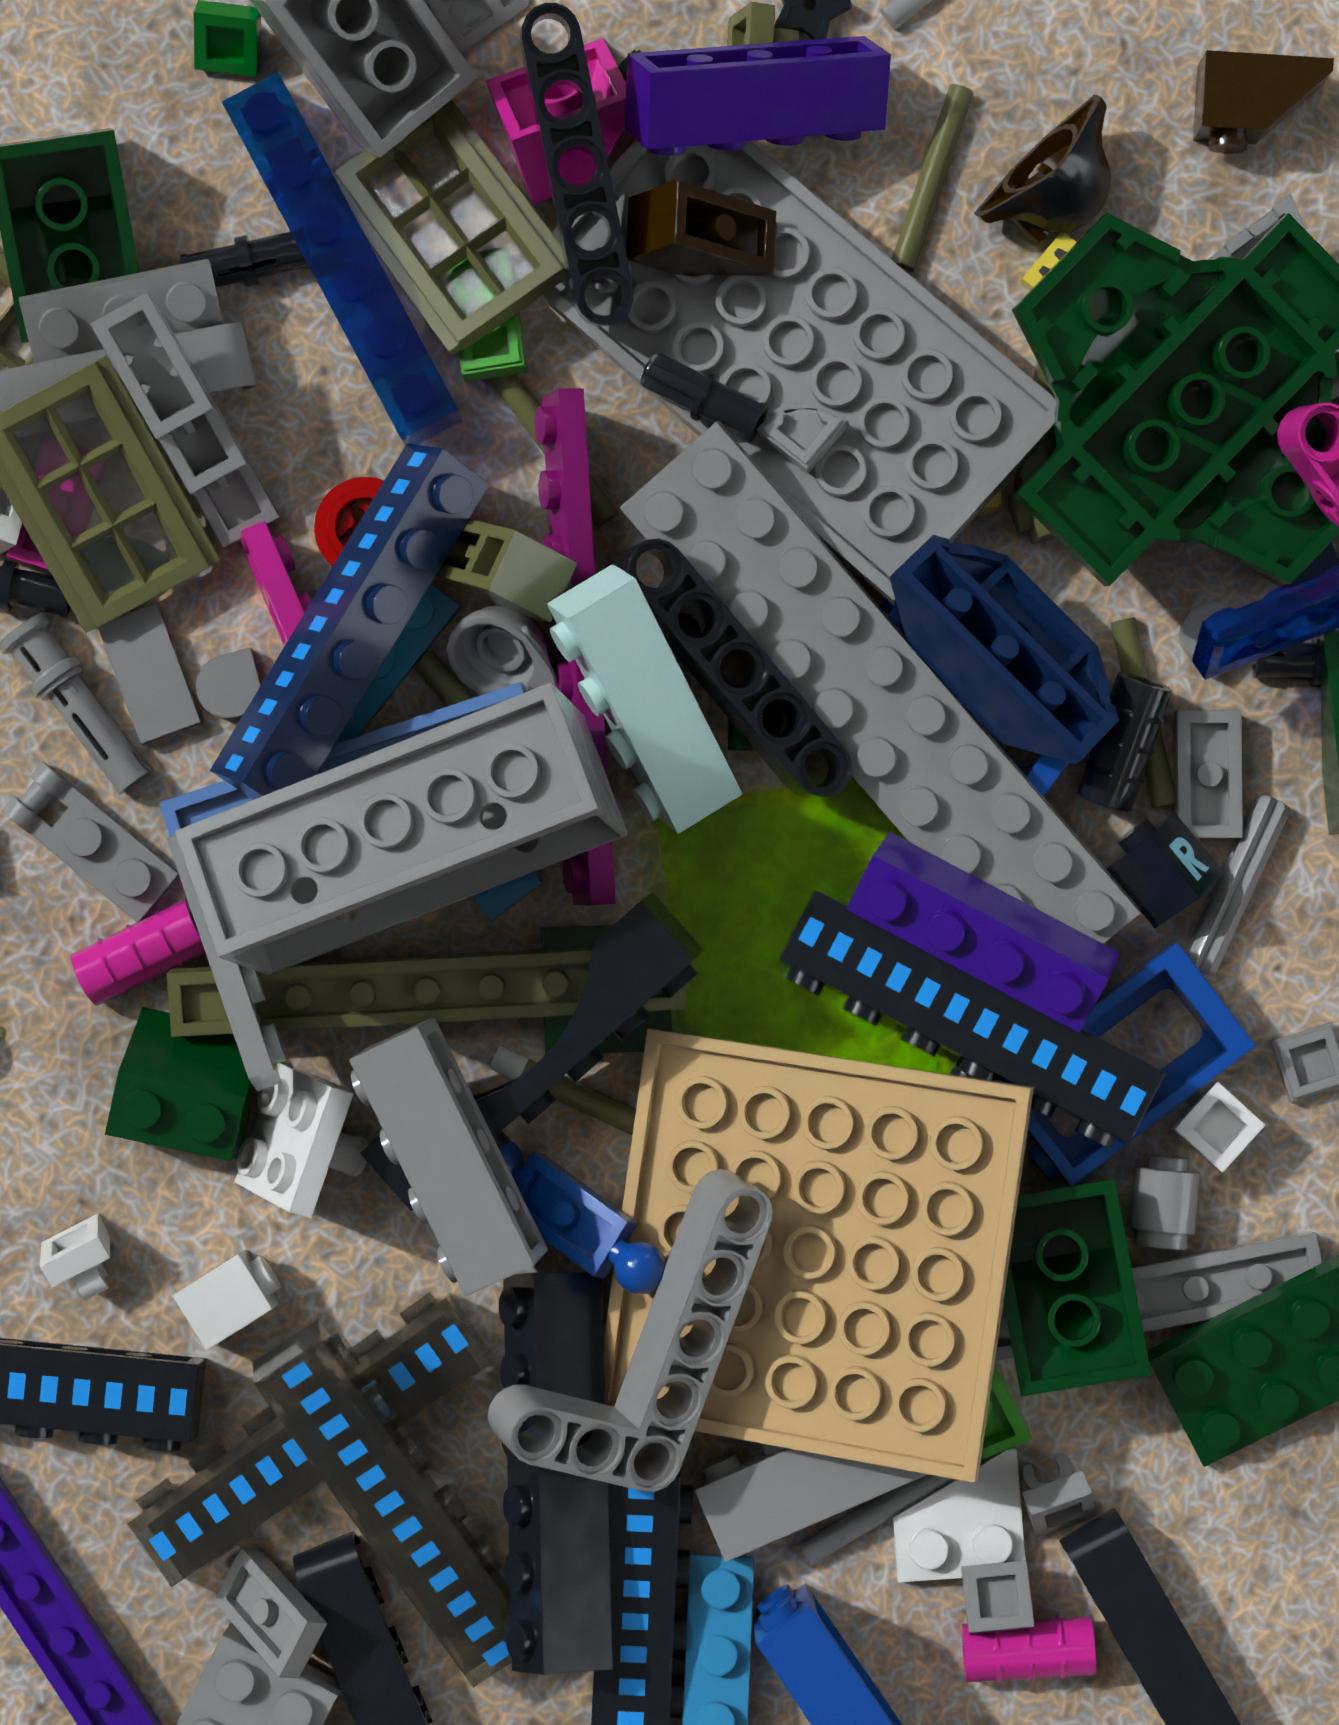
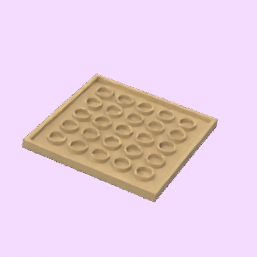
[604,1028,1034,1483]

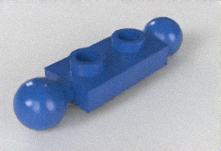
[500,1140,666,1294]

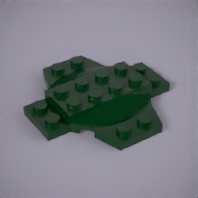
[1012,213,1339,587]

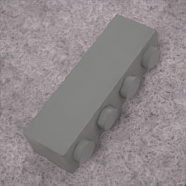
[349,1016,548,1297]
[694,1443,928,1562]

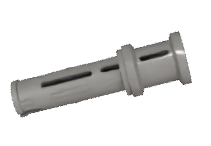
[0,613,152,795]

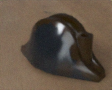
[974,94,1111,244]

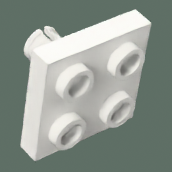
[234,1063,369,1218]

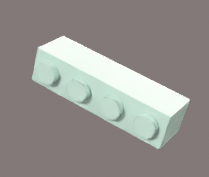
[547,564,743,834]

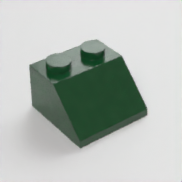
[105,1007,256,1161]

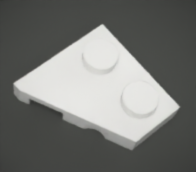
[892,1447,1025,1583]

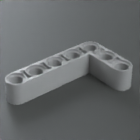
[487,1169,773,1492]

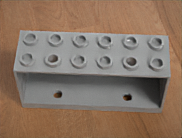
[175,682,628,975]

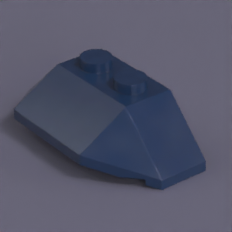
[889,535,1119,764]

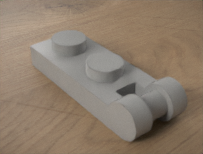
[2,761,180,922]

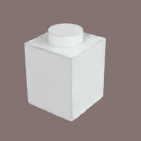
[172,1250,281,1351]

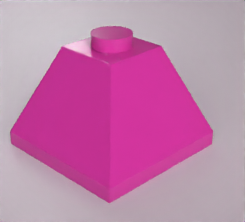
[486,38,626,204]

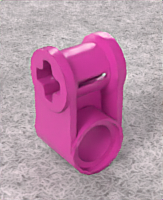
[1277,402,1339,527]

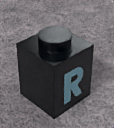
[1106,812,1223,928]

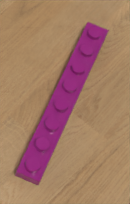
[534,388,616,906]

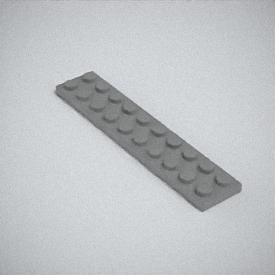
[619,421,1141,944]

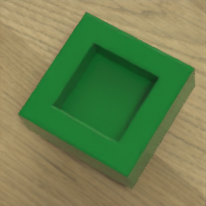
[193,0,261,77]

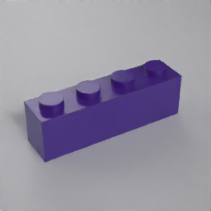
[625,36,891,156]
[846,832,1120,1033]

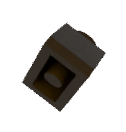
[1193,50,1334,154]
[626,180,776,276]

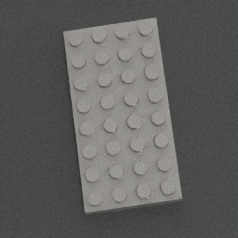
[515,140,1056,606]

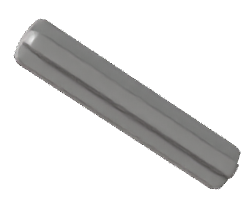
[1185,795,1290,975]

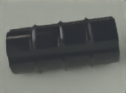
[1077,672,1172,812]

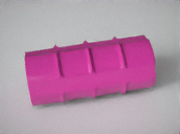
[70,899,205,1006]
[961,1615,1096,1684]

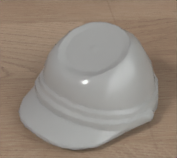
[446,605,558,695]

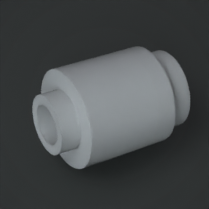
[1130,1155,1200,1250]

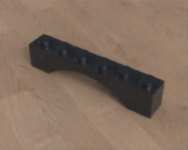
[360,892,705,1211]

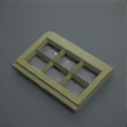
[325,99,567,356]
[0,355,221,633]

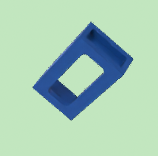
[996,943,1256,1186]
[753,1583,903,1725]

